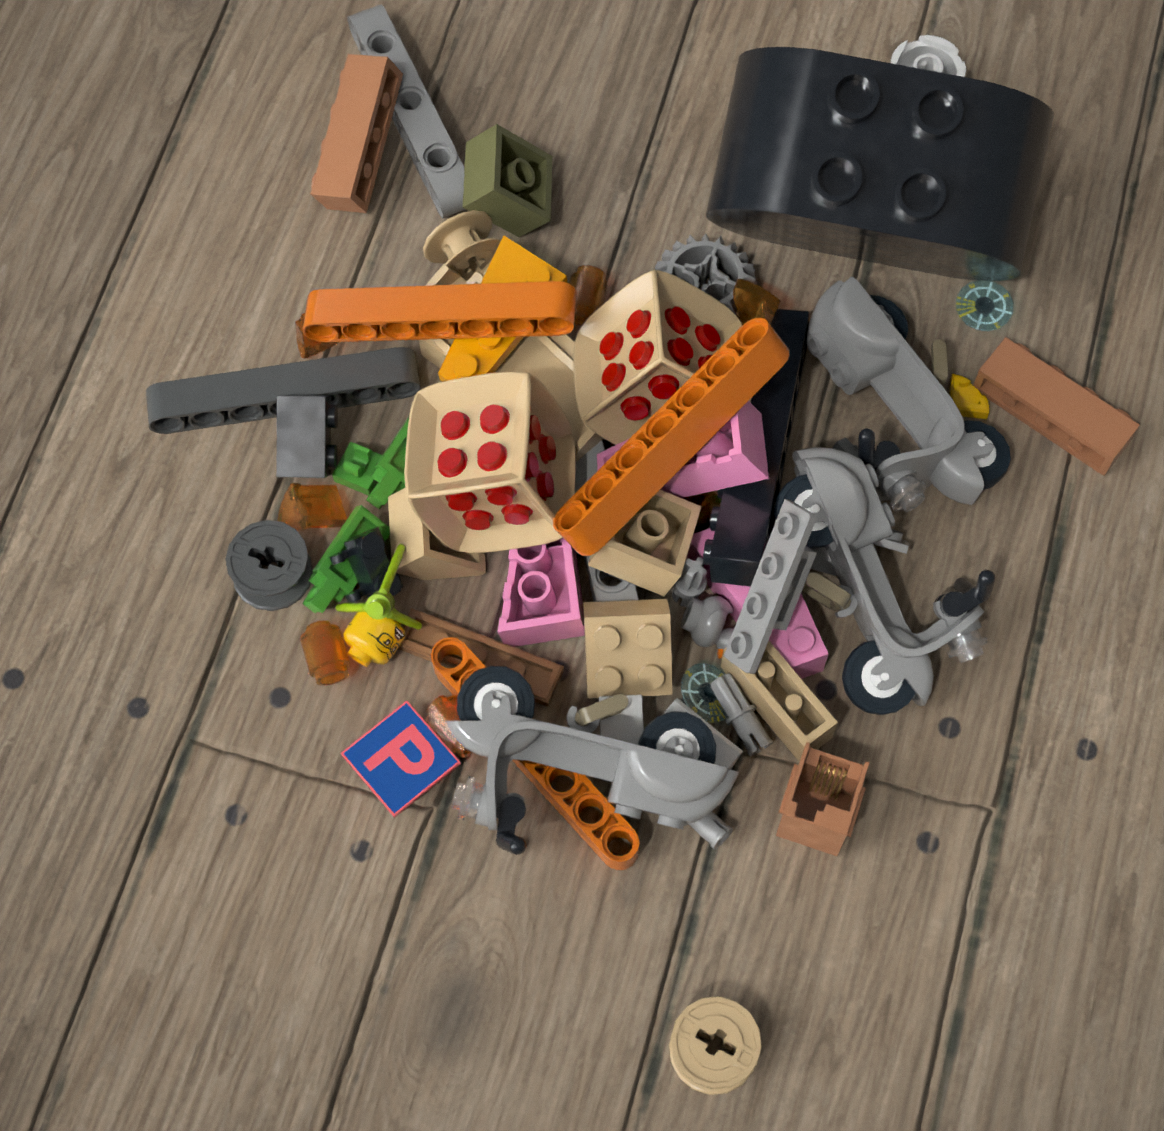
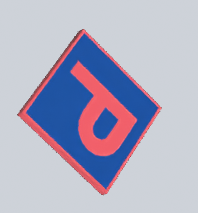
[340,701,461,818]

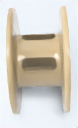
[423,210,502,281]
[669,997,761,1095]

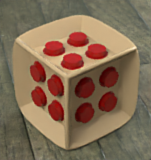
[573,270,752,445]
[404,371,576,553]

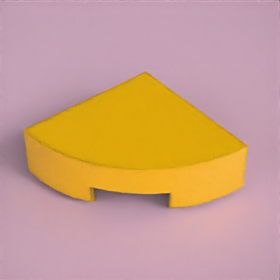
[949,374,989,419]

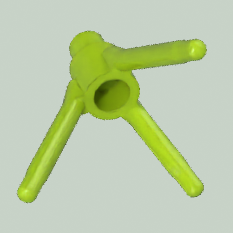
[336,544,422,630]

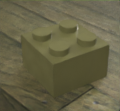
[463,124,553,237]

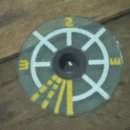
[956,280,1013,331]
[681,663,727,723]

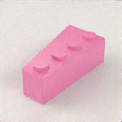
[597,401,769,498]
[687,528,829,679]
[498,538,585,647]

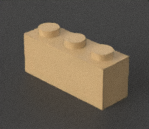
[720,641,838,762]

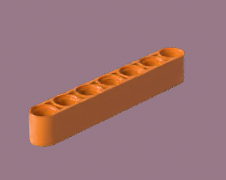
[303,281,577,342]
[553,317,790,556]
[431,637,640,870]

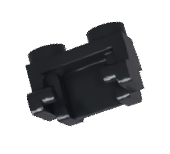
[329,527,404,603]

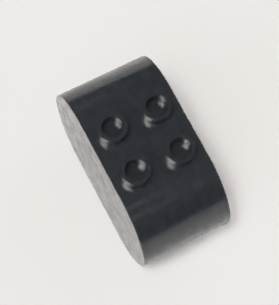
[706,47,1054,281]

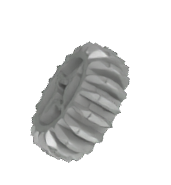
[655,233,757,319]

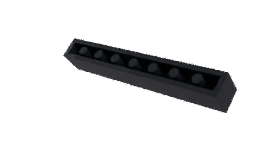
[703,307,809,587]

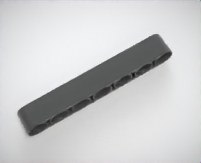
[146,347,421,434]

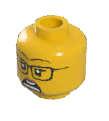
[343,612,405,667]

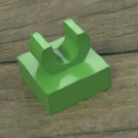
[332,442,382,496]

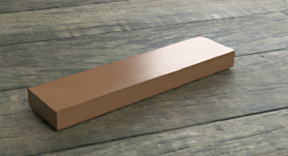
[398,608,564,707]

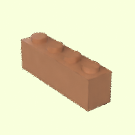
[310,54,403,213]
[973,337,1140,476]

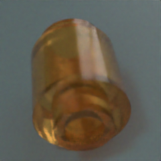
[569,265,608,326]
[300,620,350,686]
[425,695,473,758]

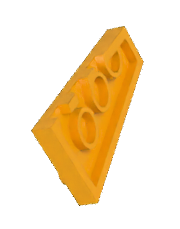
[438,235,568,382]

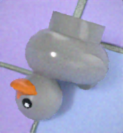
[681,596,734,659]

